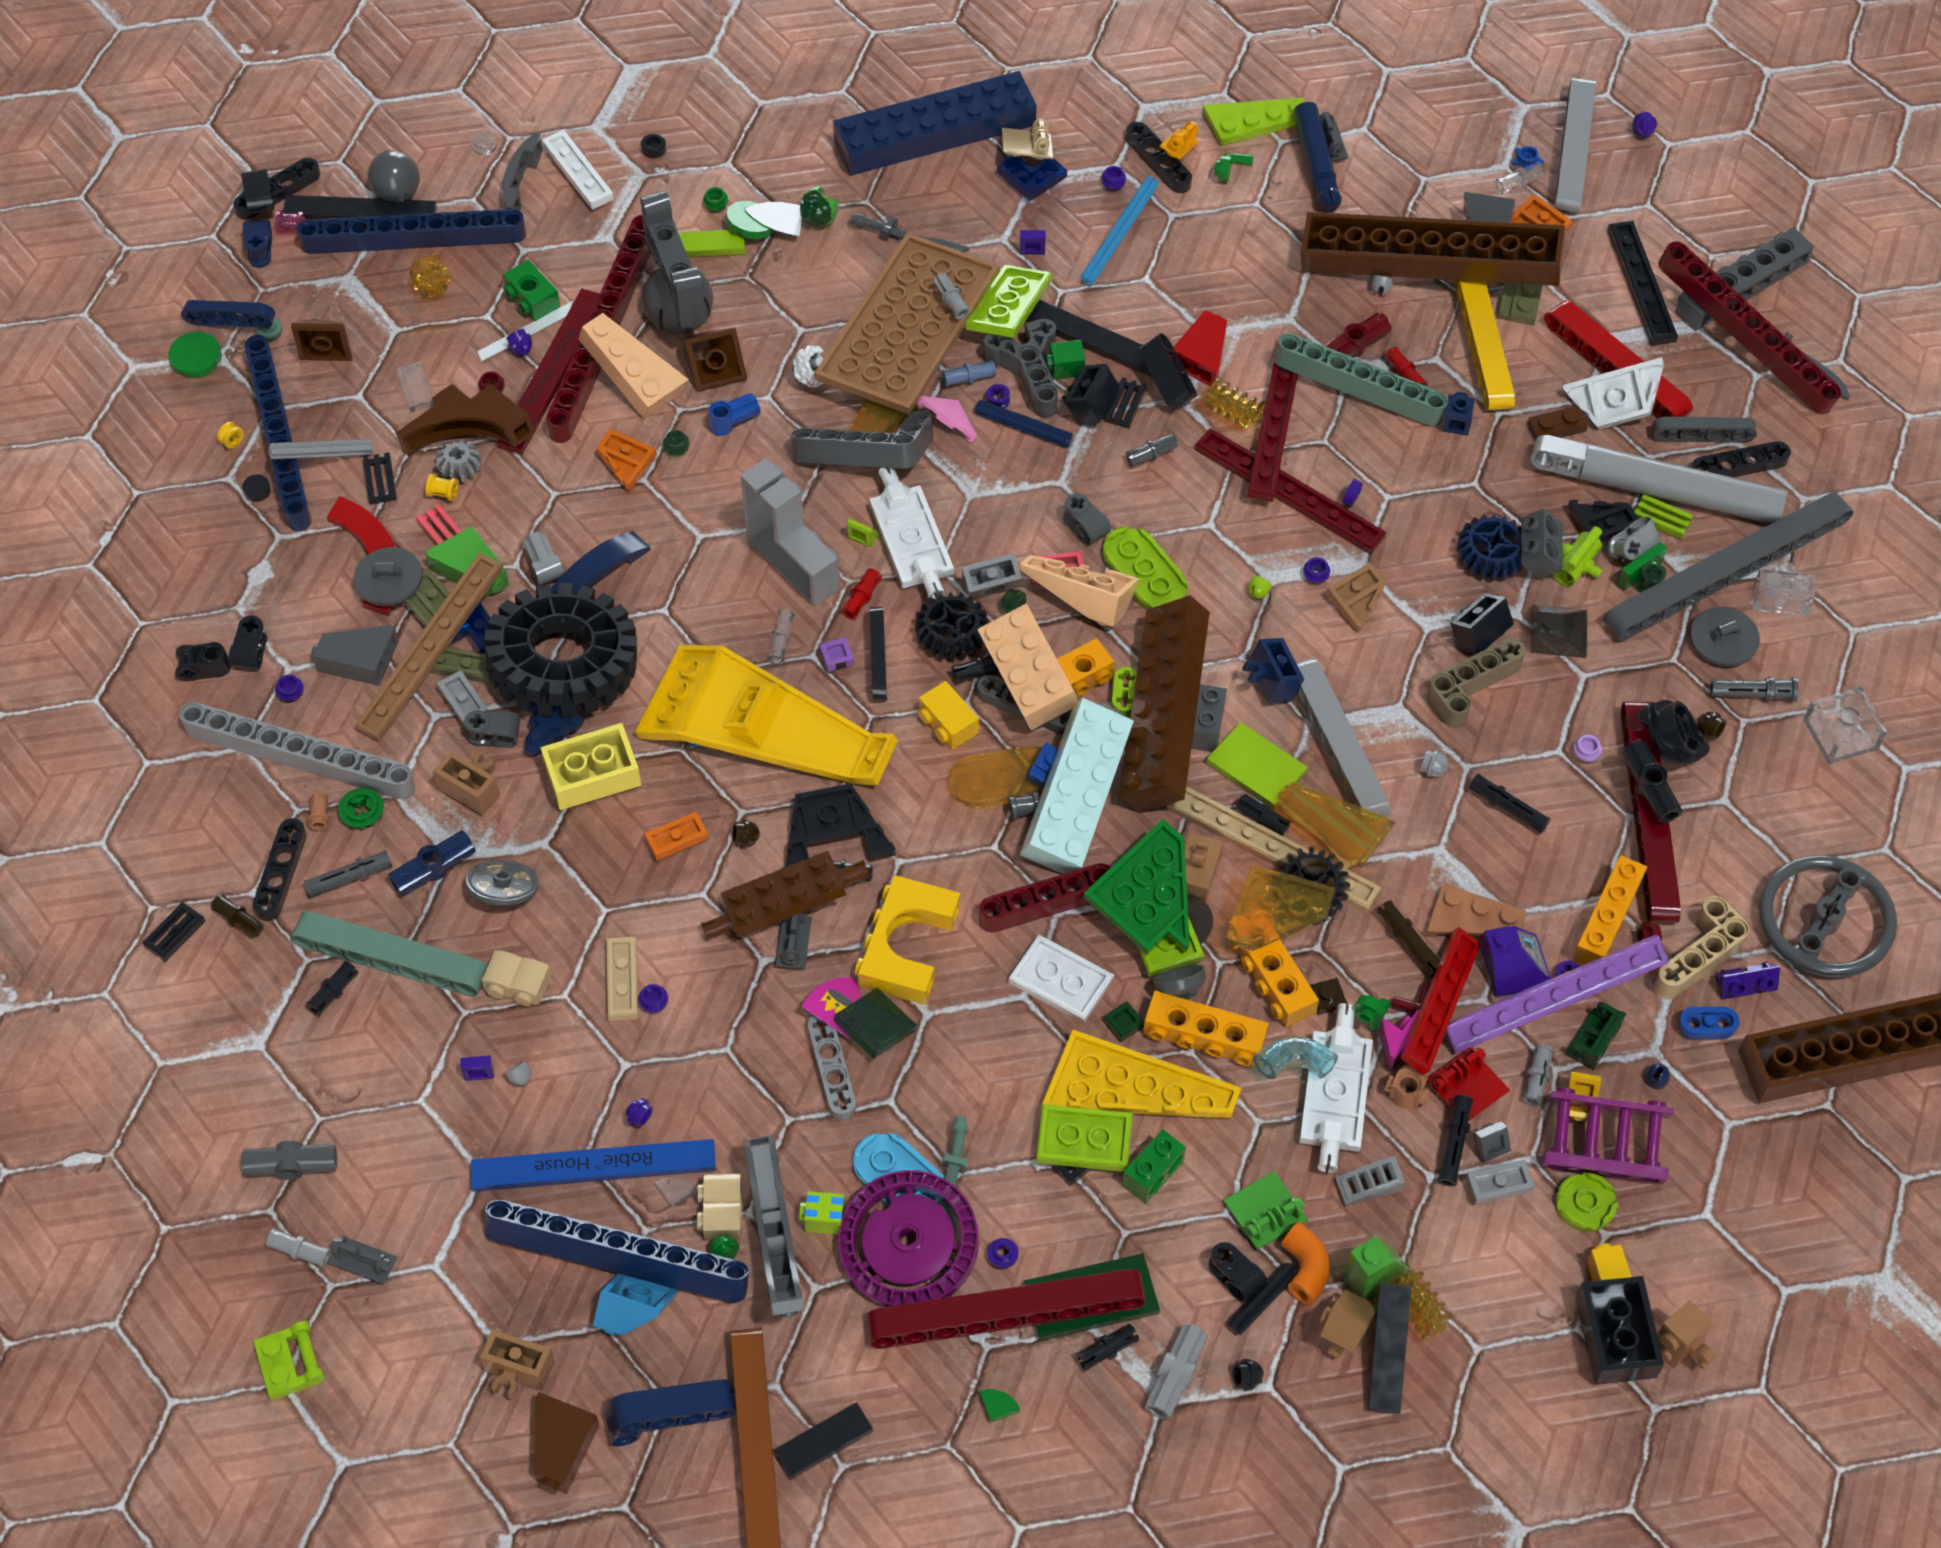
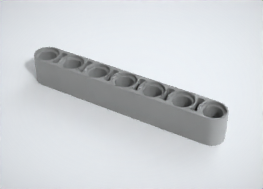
[1554,78,1596,213]
[1296,658,1391,824]

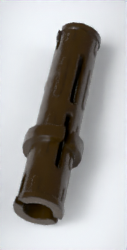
[1377,900,1440,978]

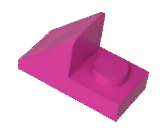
[1379,1009,1420,1071]

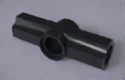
[1622,740,1683,824]

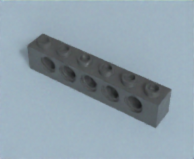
[1675,227,1814,331]

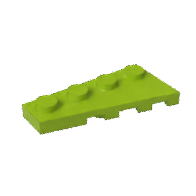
[1202,98,1305,146]

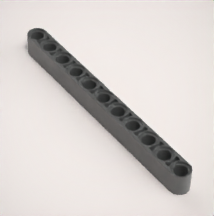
[1603,492,1854,641]

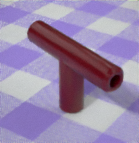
[1391,982,1431,1014]

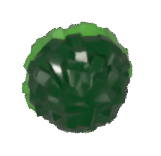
[799,186,838,227]

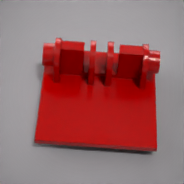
[1427,1047,1510,1121]

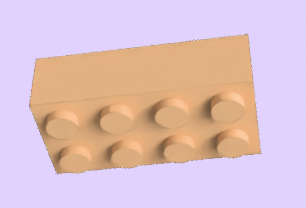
[977,603,1079,730]

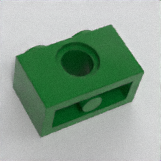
[503,259,560,321]

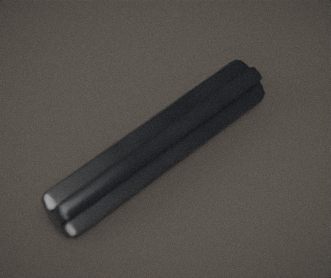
[1228,1263,1298,1335]

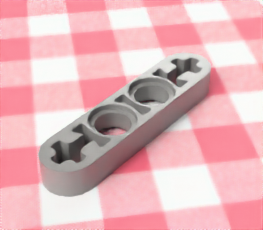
[808,1015,856,1121]

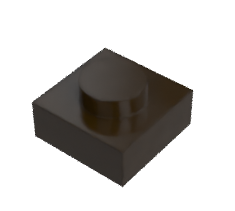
[1310,978,1347,1015]

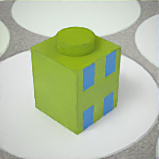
[799,1191,845,1235]

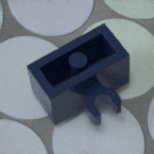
[1242,638,1304,703]

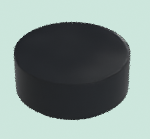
[641,134,666,158]
[242,474,271,502]

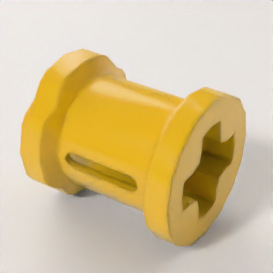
[425,474,459,502]

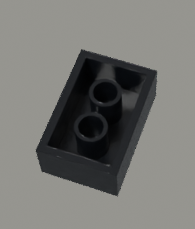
[1575,1276,1664,1385]

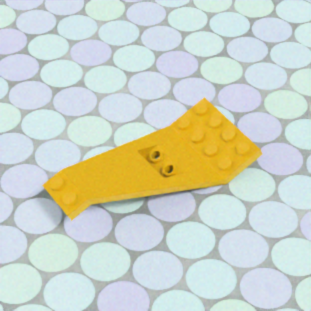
[634,645,898,786]

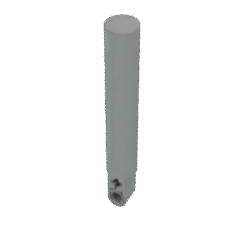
[1531,435,1787,524]

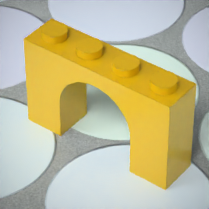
[855,875,961,1005]

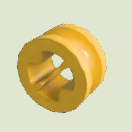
[217,422,244,449]

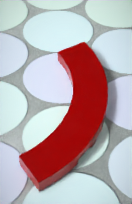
[327,496,395,616]

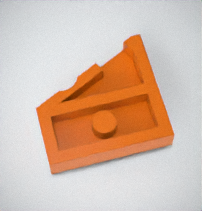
[1512,194,1573,233]

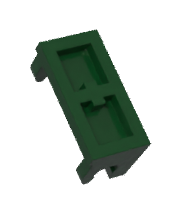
[1565,1002,1627,1071]

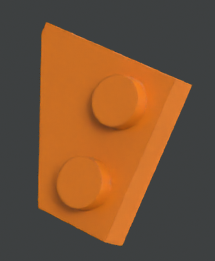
[597,428,656,491]

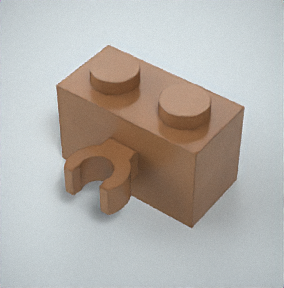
[433,751,500,815]
[1184,832,1224,903]
[1319,1289,1377,1359]
[1657,1300,1716,1369]
[480,1329,555,1399]

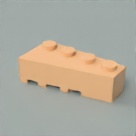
[579,313,689,419]

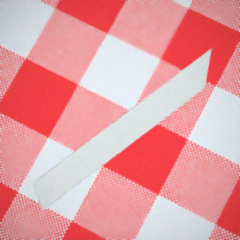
[477,301,573,361]

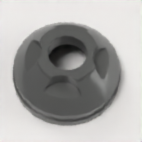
[1153,964,1206,999]

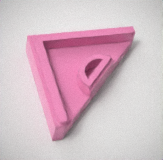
[917,396,977,442]

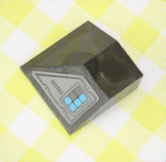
[1531,605,1587,658]

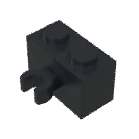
[1062,363,1120,425]
[1450,592,1514,654]

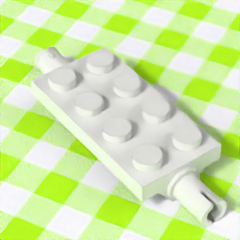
[869,467,954,599]
[1299,1003,1373,1173]

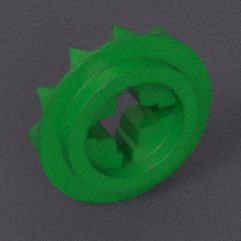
[338,788,385,830]

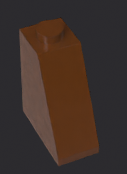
[534,1392,599,1494]

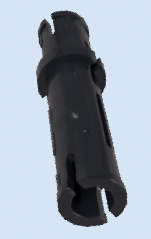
[1469,773,1551,834]
[1438,1095,1474,1187]

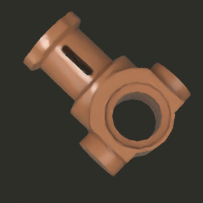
[1384,1063,1430,1109]

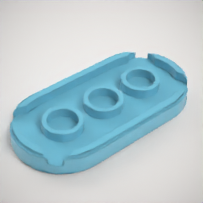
[853,1133,955,1214]

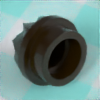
[1697,712,1726,740]
[732,819,760,848]

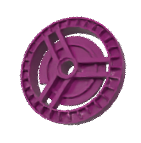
[838,1170,979,1307]

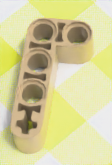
[1653,896,1750,1000]

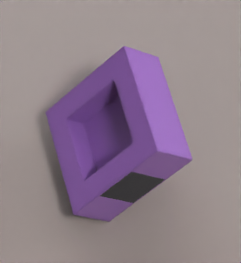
[819,637,854,672]

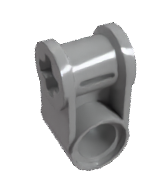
[1608,517,1662,560]

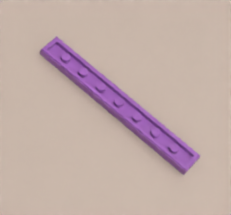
[1445,935,1669,1054]

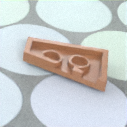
[1425,884,1526,938]

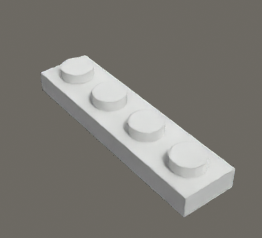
[542,130,614,210]

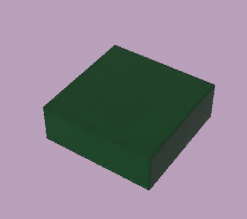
[1103,1001,1145,1042]

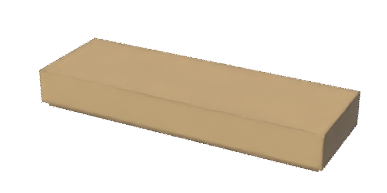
[607,937,638,1021]

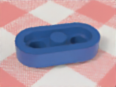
[1678,1007,1740,1039]

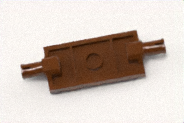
[701,851,870,940]

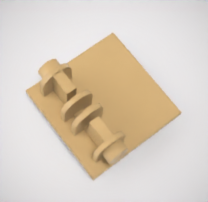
[1002,119,1053,160]

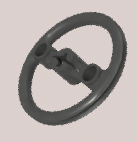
[1759,855,1897,978]

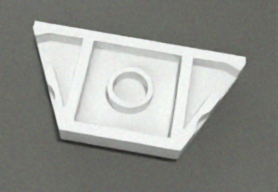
[1563,357,1664,430]

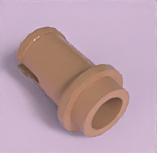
[307,793,330,831]

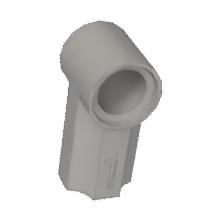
[523,531,564,586]

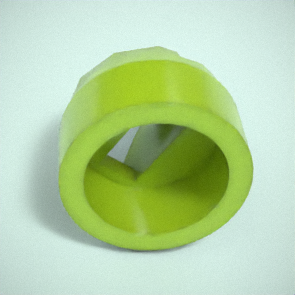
[1248,576,1272,599]

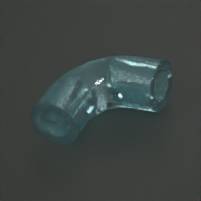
[1253,1036,1338,1079]

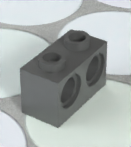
[1521,509,1563,577]
[1191,684,1227,752]

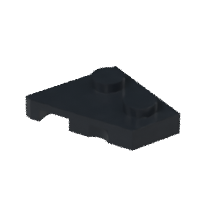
[1568,500,1639,543]

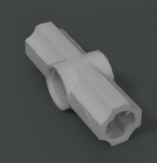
[1145,1324,1208,1420]

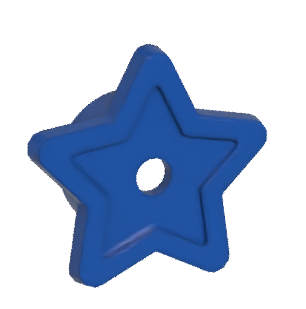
[1512,146,1544,173]

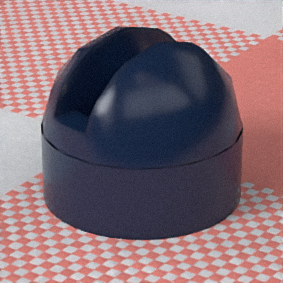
[1644,1063,1670,1090]

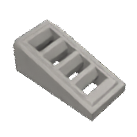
[1335,1156,1405,1206]

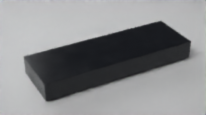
[774,1402,873,1480]

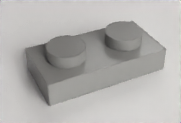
[437,670,488,728]
[1466,1160,1535,1205]

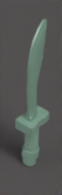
[940,1116,969,1260]

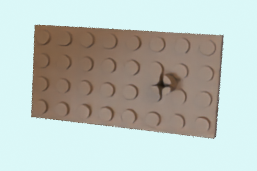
[814,233,999,415]

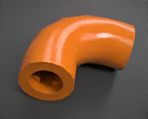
[1281,1222,1330,1305]

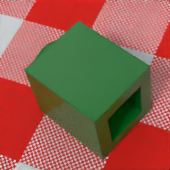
[1046,340,1085,380]

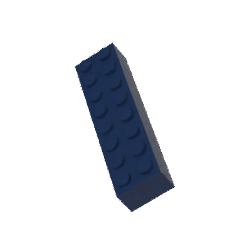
[833,71,1037,176]

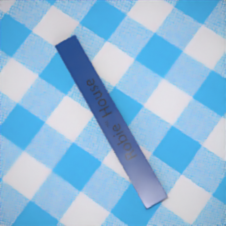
[471,1139,716,1192]

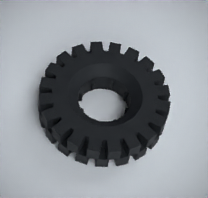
[485,583,637,718]

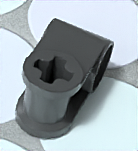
[1063,493,1111,546]
[464,710,520,748]

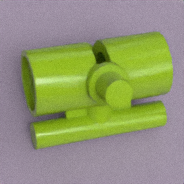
[1552,526,1603,587]

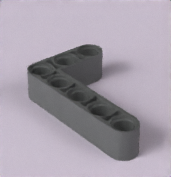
[790,411,933,469]

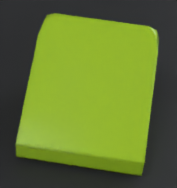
[847,519,880,547]

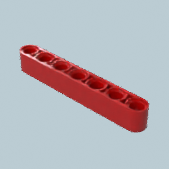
[1544,300,1693,418]

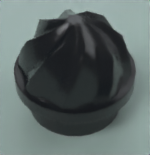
[1232,1359,1264,1391]

